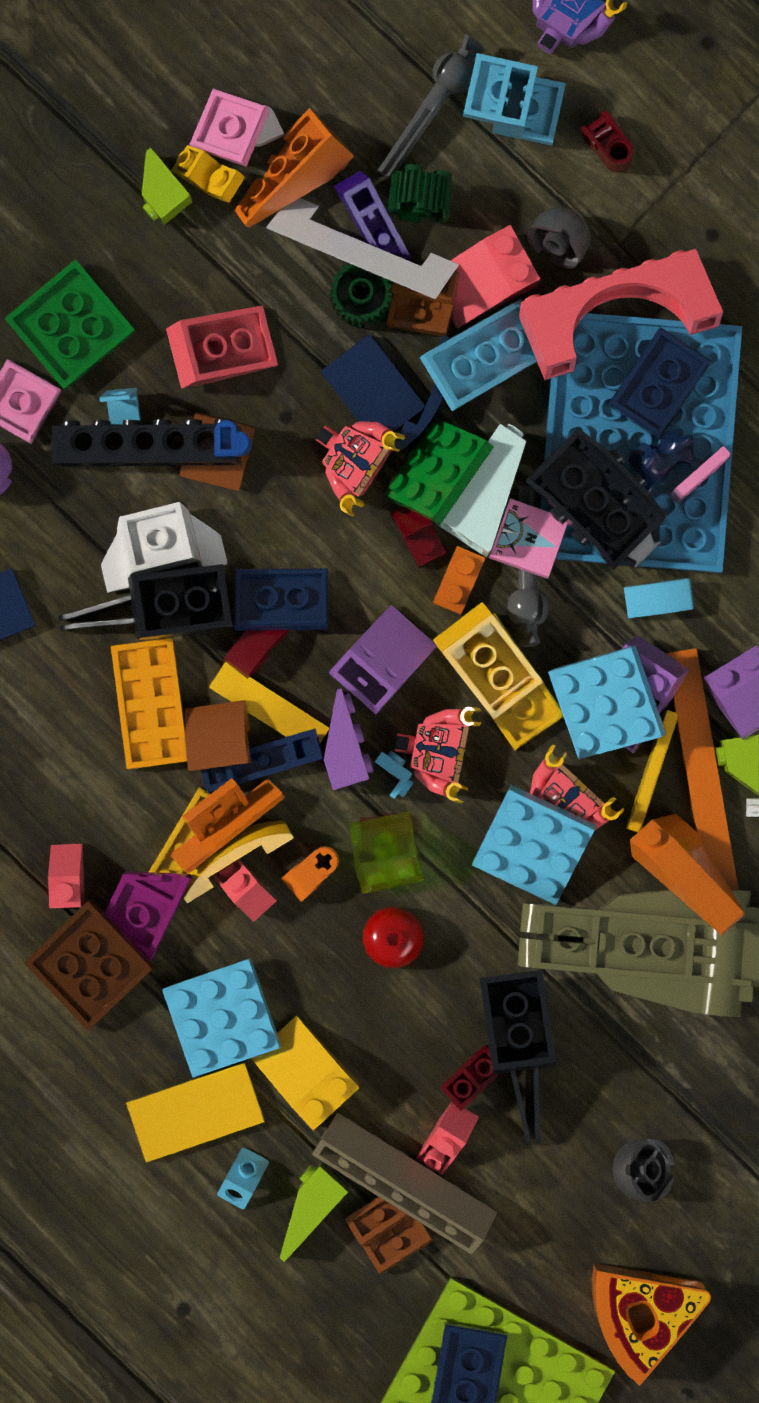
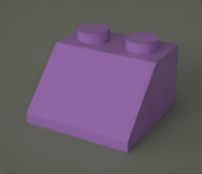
[704,645,759,740]

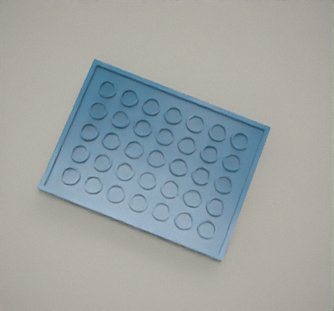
[540,313,742,574]

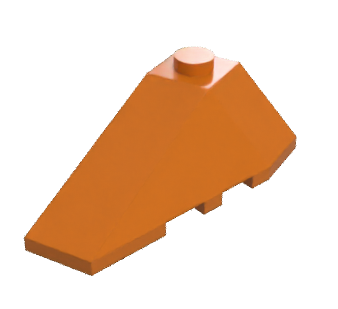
[235,108,354,228]
[630,814,744,936]

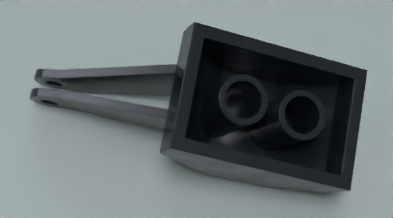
[58,564,232,640]
[480,970,556,1145]

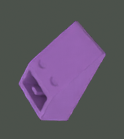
[329,605,437,715]
[623,636,690,753]
[324,688,374,790]

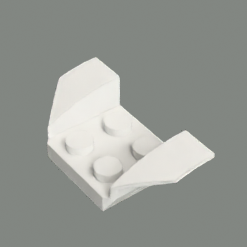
[101,502,228,594]

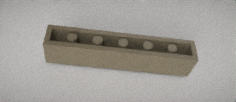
[312,1113,497,1255]

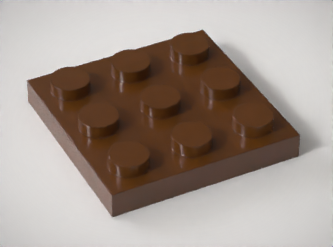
[24,899,156,1031]

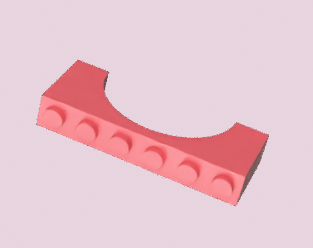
[519,249,723,380]

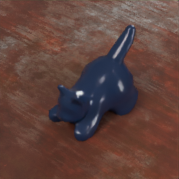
[628,428,695,494]

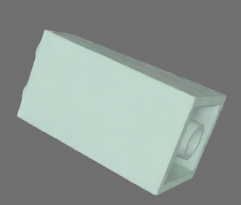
[435,424,526,558]

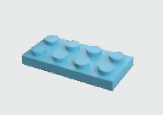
[420,299,537,411]

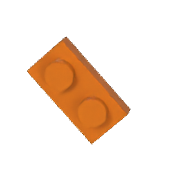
[433,546,485,615]

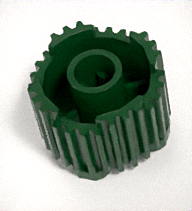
[387,164,453,223]
[330,263,392,328]

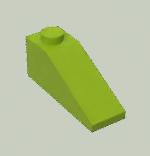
[280,1163,349,1262]

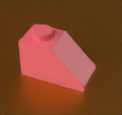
[48,844,85,908]

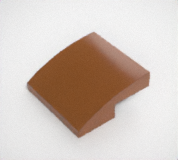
[386,264,459,337]
[179,412,256,491]
[185,700,251,771]
[345,1196,433,1275]

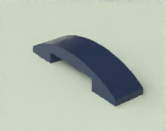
[394,335,449,455]
[201,728,324,793]

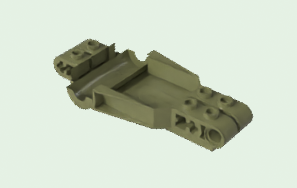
[517,890,759,1017]

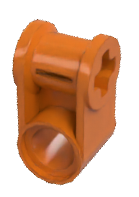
[281,846,339,902]

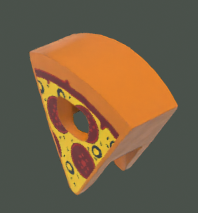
[592,1263,711,1386]

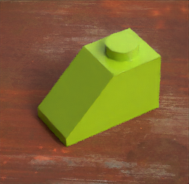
[142,148,192,225]
[716,734,759,796]

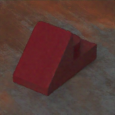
[390,506,446,567]

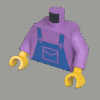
[532,0,627,54]

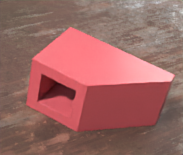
[212,858,276,922]
[416,1102,479,1175]

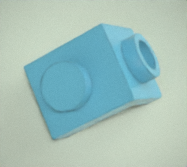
[375,751,414,799]

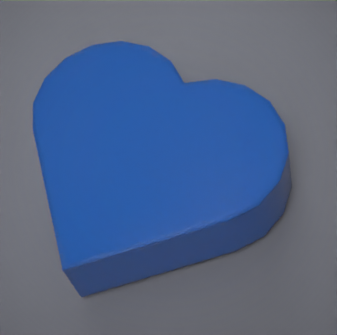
[214,420,252,458]

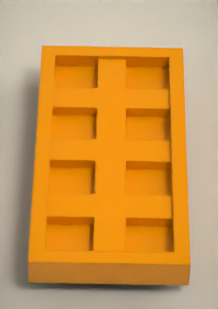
[111,638,187,769]

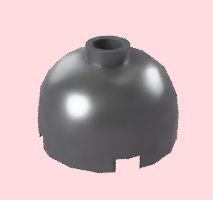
[527,207,590,268]
[612,1138,674,1202]

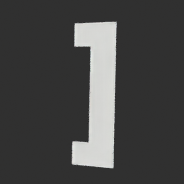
[266,198,459,299]

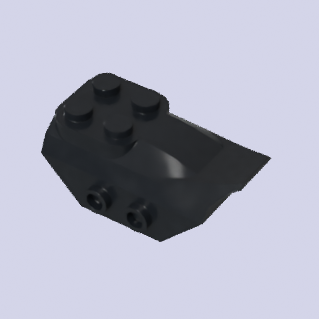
[526,428,667,570]

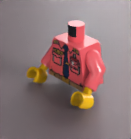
[316,421,405,517]
[394,707,481,804]
[530,745,624,830]

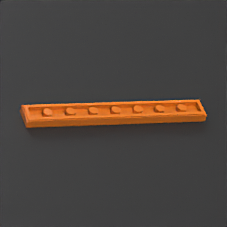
[666,648,739,890]

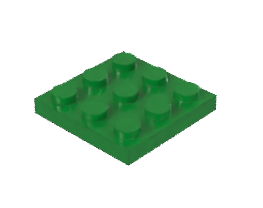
[4,259,136,391]
[383,418,494,525]

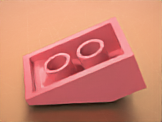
[451,225,540,330]
[166,305,278,389]

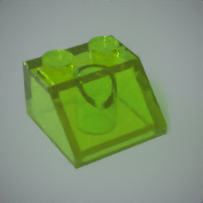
[349,811,424,894]

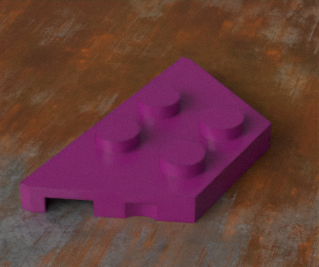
[105,871,193,962]

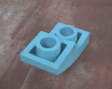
[624,578,694,618]

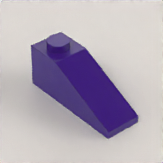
[334,171,411,260]

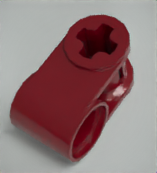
[579,110,633,172]

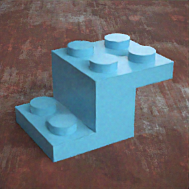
[463,53,566,146]

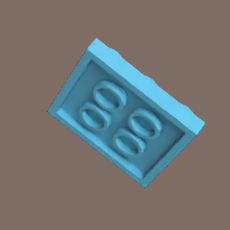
[548,645,666,759]
[472,785,596,905]
[162,958,282,1078]

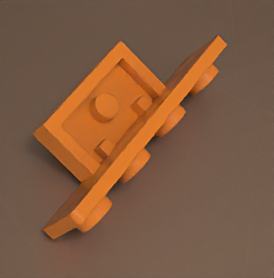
[171,778,284,873]

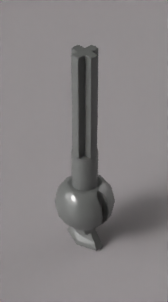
[377,34,484,180]
[506,485,550,647]

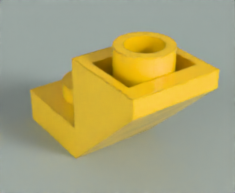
[171,145,245,203]

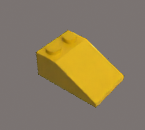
[433,602,543,719]
[251,1015,360,1131]

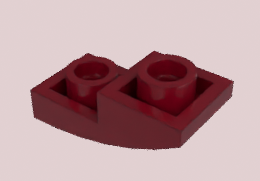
[224,630,289,679]
[440,1045,499,1111]

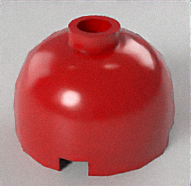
[363,906,424,969]

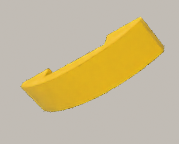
[183,820,294,903]

